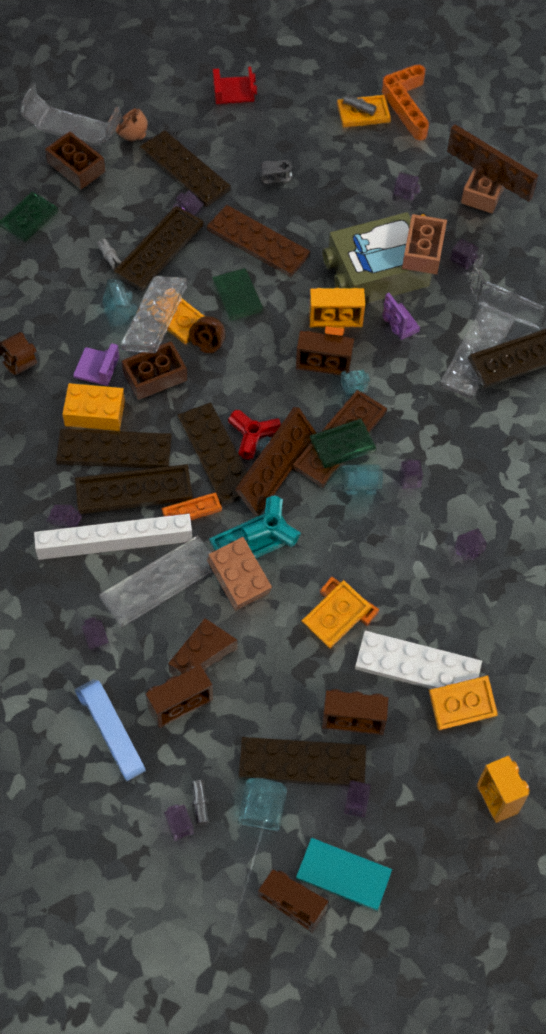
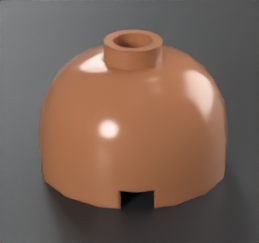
[115,108,148,142]

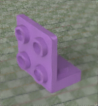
[382,293,420,340]
[74,343,120,386]

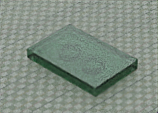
[0,191,58,242]
[213,268,263,320]
[310,419,376,469]

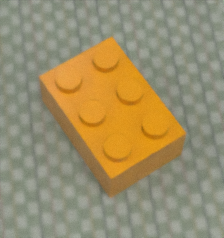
[309,288,365,327]
[62,383,125,431]
[477,755,529,823]

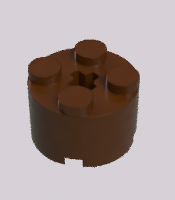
[0,332,37,375]

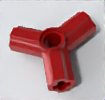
[228,410,281,460]

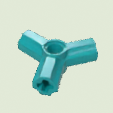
[242,496,301,547]

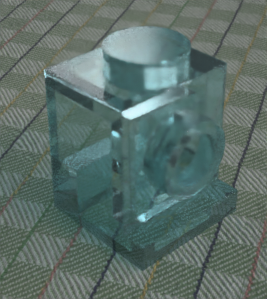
[341,369,370,396]

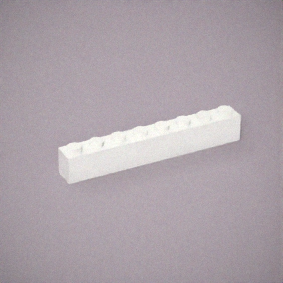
[34,514,193,560]

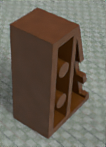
[168,618,238,677]
[258,869,329,933]

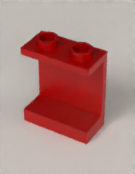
[213,67,257,104]

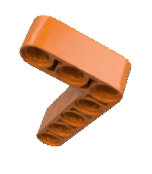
[382,65,429,140]

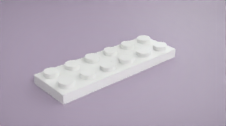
[355,631,482,689]

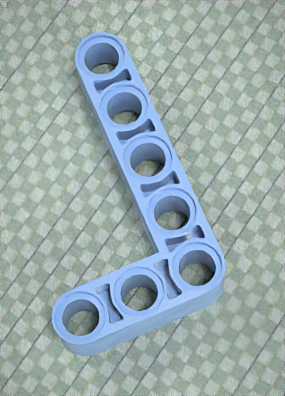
[75,680,146,781]

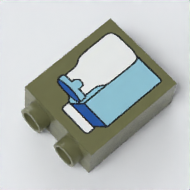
[322,212,432,304]

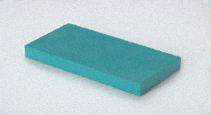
[209,513,287,558]
[296,838,392,911]

